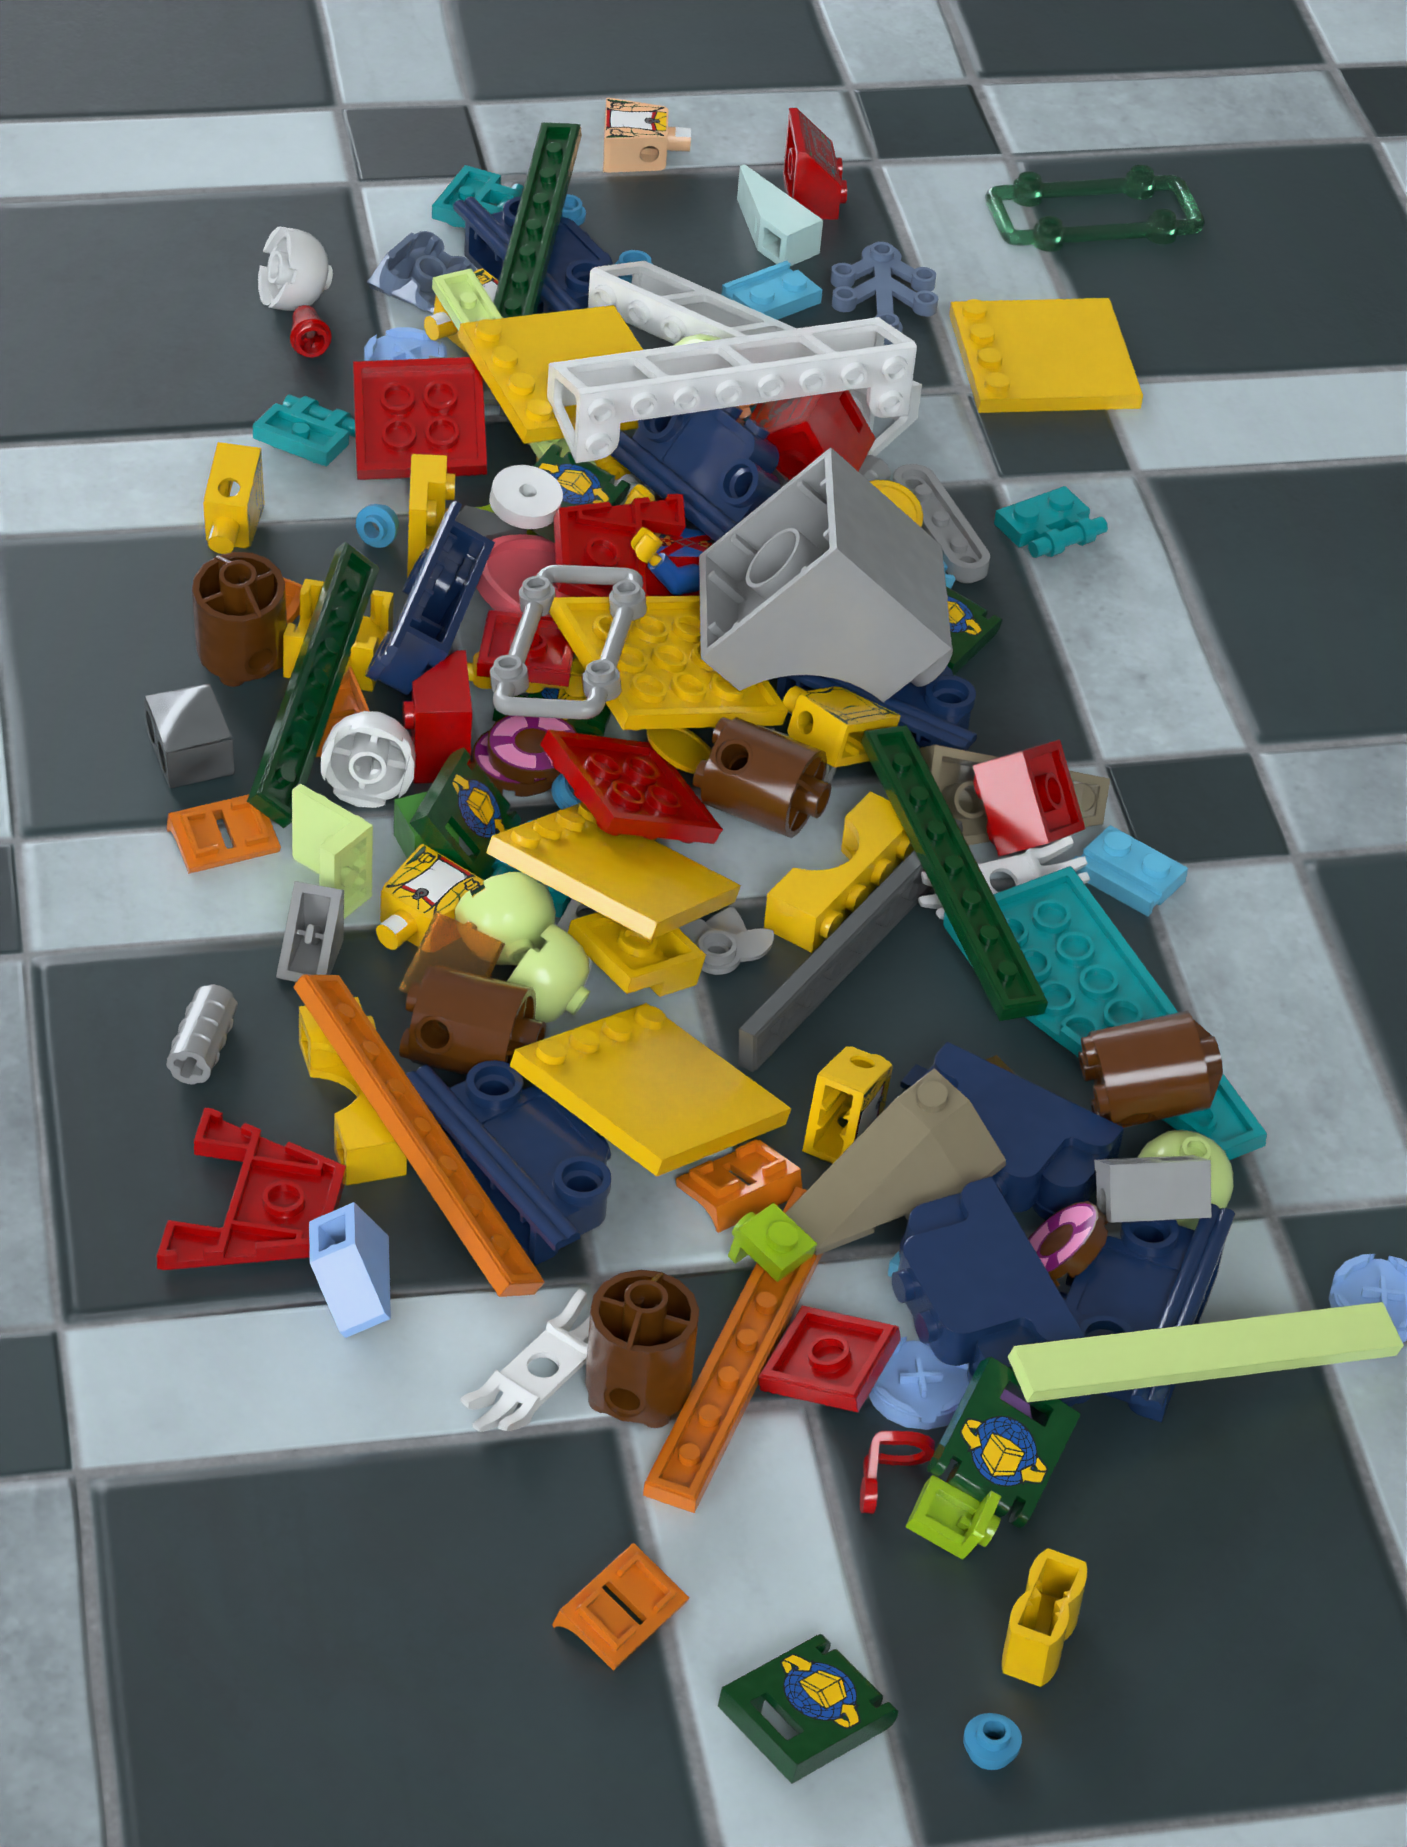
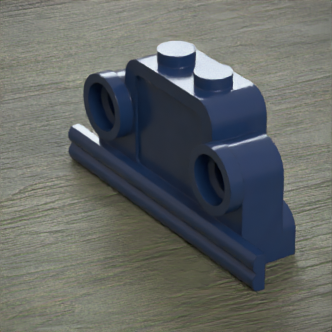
[453,197,613,314]
[610,406,781,542]
[365,501,495,695]
[776,666,977,751]
[900,1042,1124,1220]
[406,1060,611,1266]
[891,1177,1091,1407]
[1060,1203,1235,1423]

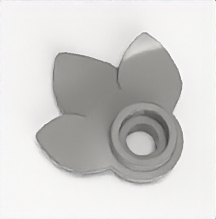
[679,907,774,975]

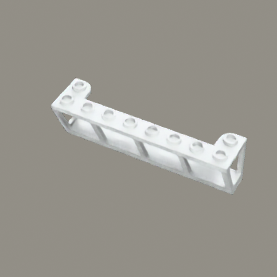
[588,261,922,457]
[547,317,917,463]

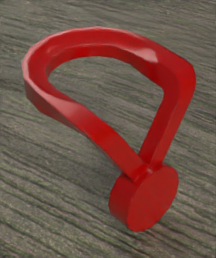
[860,1431,935,1514]

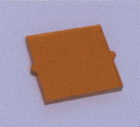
[399,911,505,994]

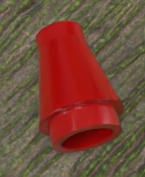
[290,305,332,358]

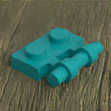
[432,165,524,228]
[253,394,356,467]
[994,486,1108,558]

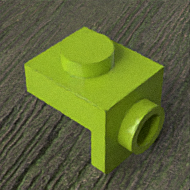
[728,1203,817,1282]
[905,1475,1001,1560]

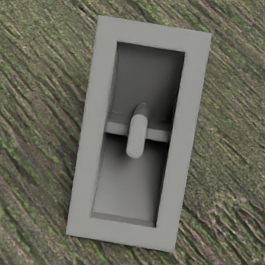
[276,881,344,982]

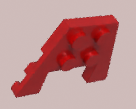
[553,493,686,597]
[157,1107,346,1270]

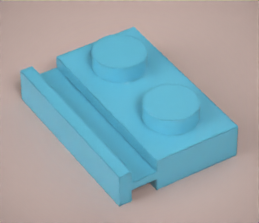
[721,260,822,320]
[1073,825,1188,917]

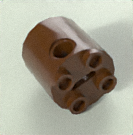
[192,552,287,687]
[693,717,832,838]
[399,965,546,1076]
[1079,1011,1223,1128]
[585,1269,700,1428]

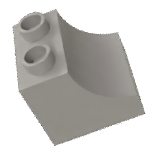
[699,447,953,702]

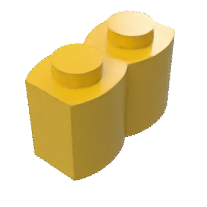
[1002,1548,1087,1687]

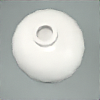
[258,227,333,311]
[321,711,416,808]

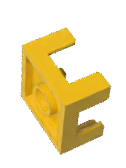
[283,579,394,692]

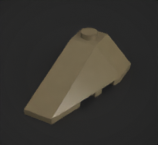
[919,745,1110,845]
[785,1068,1006,1256]

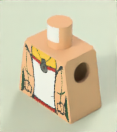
[603,98,691,173]

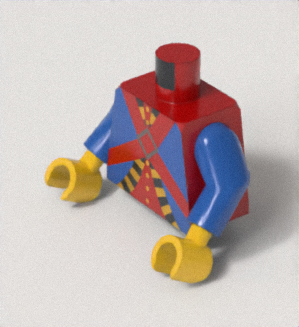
[625,484,712,596]

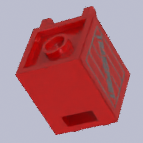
[750,390,876,480]

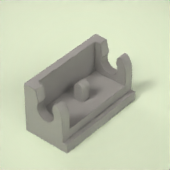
[1094,1155,1212,1223]

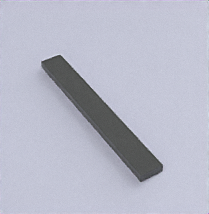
[738,819,963,1072]

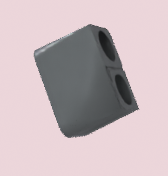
[144,684,235,789]

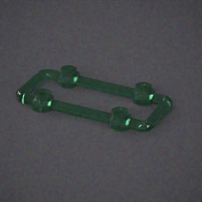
[985,165,1205,252]

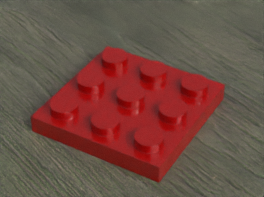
[353,357,487,480]
[540,730,723,844]

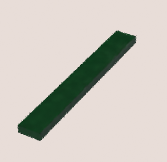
[493,122,582,318]
[247,542,380,828]
[861,725,1048,1021]

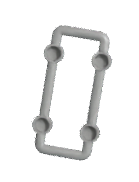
[490,565,647,719]

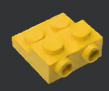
[407,454,455,578]
[567,912,706,997]

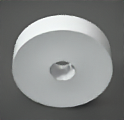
[489,465,563,529]

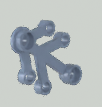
[830,242,938,345]

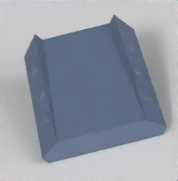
[367,231,476,313]

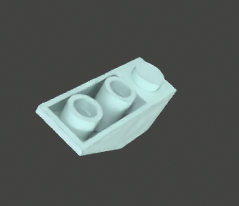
[737,164,823,266]

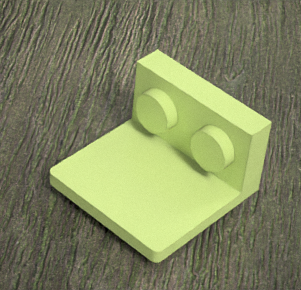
[292,784,373,919]

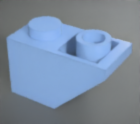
[309,1202,391,1338]

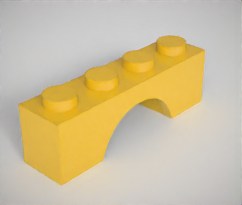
[764,791,914,953]
[299,997,407,1186]

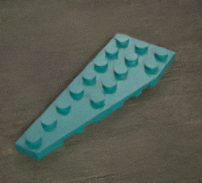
[943,866,1267,1160]

